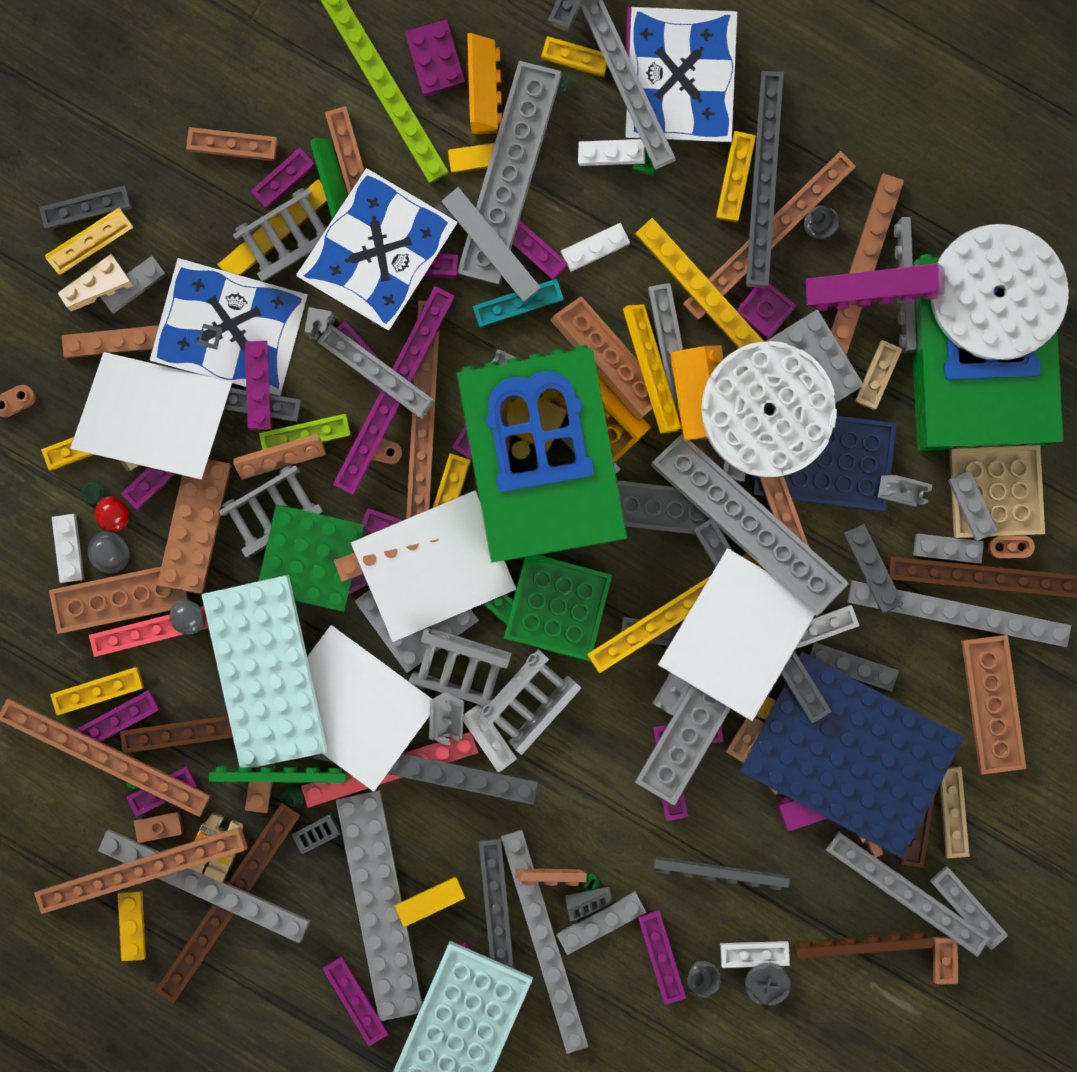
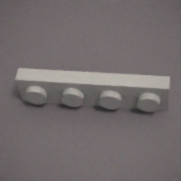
[930,866,1008,950]
[557,891,646,955]

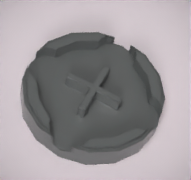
[745,963,791,1006]

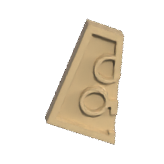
[58,254,134,311]

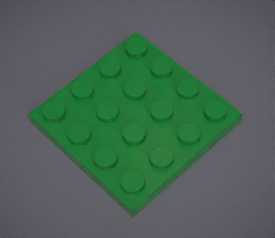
[258,504,365,612]
[503,555,612,662]

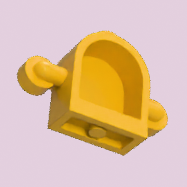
[503,388,567,460]

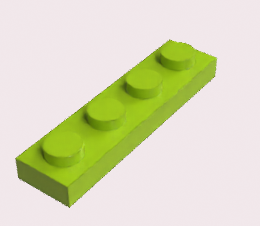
[259,414,351,450]

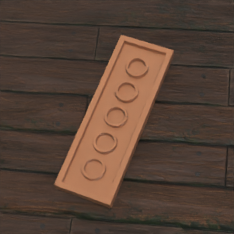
[551,296,653,420]
[157,460,232,594]
[49,567,189,634]
[961,635,1026,774]

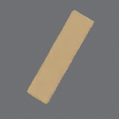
[939,766,970,858]

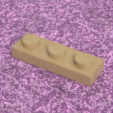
[854,340,902,410]

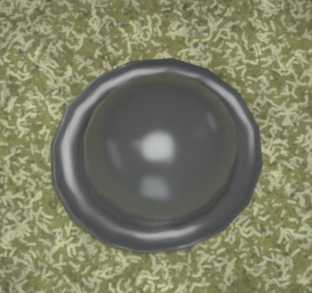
[88,531,130,574]

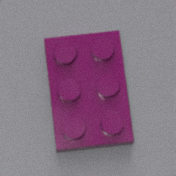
[405,19,465,96]

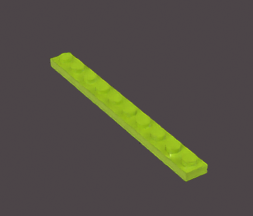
[320,0,449,184]

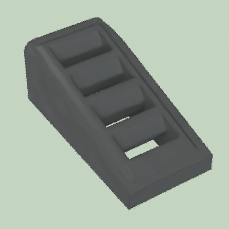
[292,813,342,854]
[565,887,612,922]

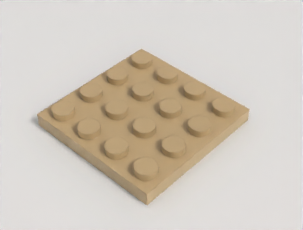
[949,445,1045,538]

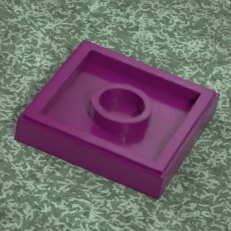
[736,284,797,340]

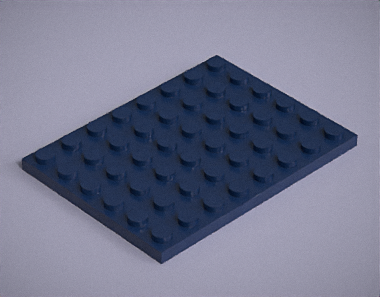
[740,652,964,859]

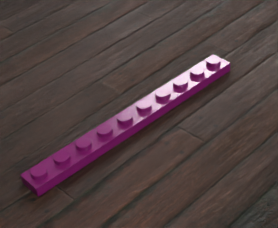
[333,286,455,495]

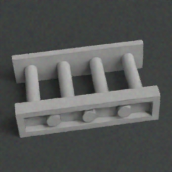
[233,188,327,282]
[219,465,325,558]
[409,627,512,708]
[478,649,581,755]

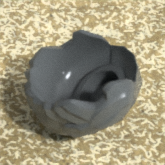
[804,206,839,240]
[169,599,204,635]
[687,961,721,998]

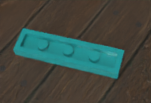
[473,279,564,328]

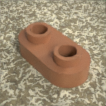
[0,385,36,418]
[372,440,403,464]
[988,536,1035,558]

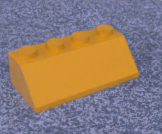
[467,33,502,135]
[670,345,723,441]
[554,375,651,462]

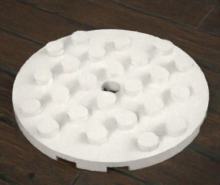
[931,224,1069,360]
[701,341,837,477]

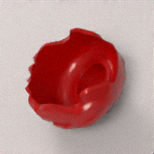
[95,496,129,532]

